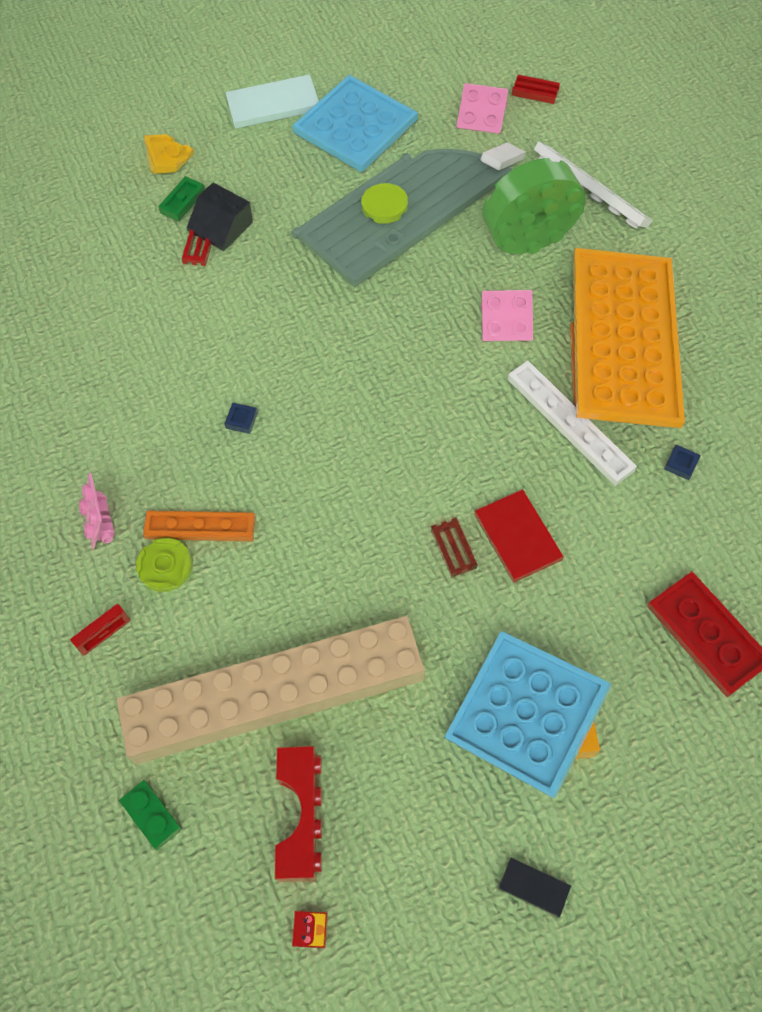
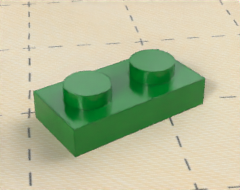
[158,176,205,222]
[119,780,182,851]

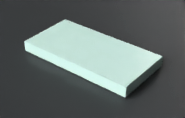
[225,74,319,129]

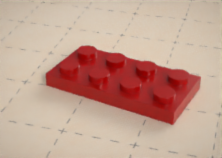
[647,571,762,698]

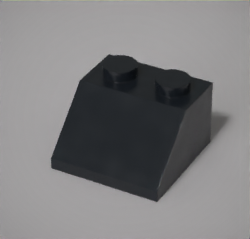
[186,182,253,251]

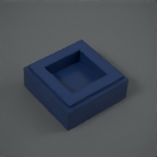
[224,402,258,434]
[664,444,701,480]

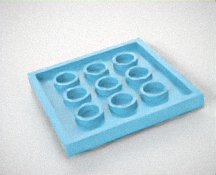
[292,75,418,172]
[444,631,611,799]

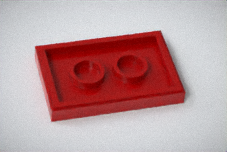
[474,489,564,583]

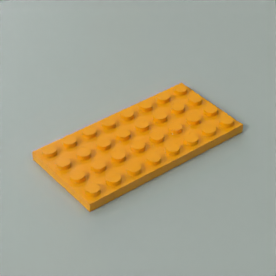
[573,248,685,428]

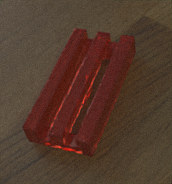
[431,517,478,578]

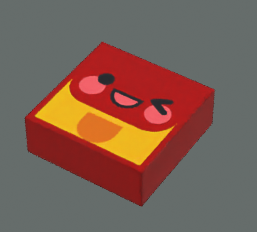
[292,911,328,949]

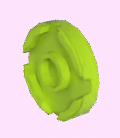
[361,183,408,224]
[136,538,192,592]

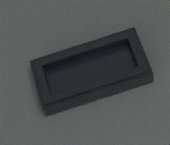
[498,857,571,918]

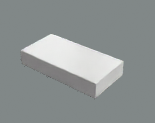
[481,142,526,171]

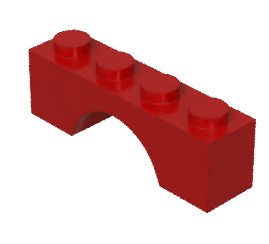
[275,746,322,882]

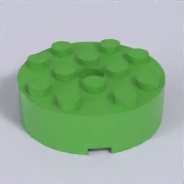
[482,158,586,254]

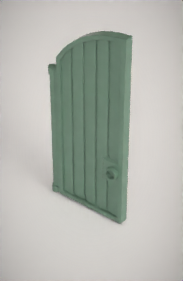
[291,149,512,287]

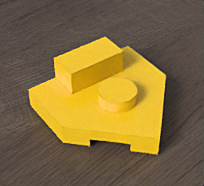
[144,134,194,174]

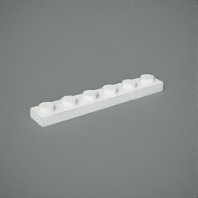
[534,142,653,229]
[508,361,637,486]

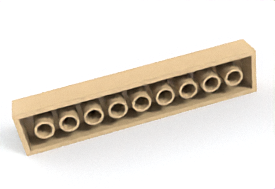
[116,616,425,765]

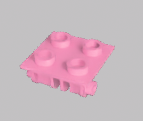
[456,83,508,134]
[481,290,533,341]
[79,473,115,549]

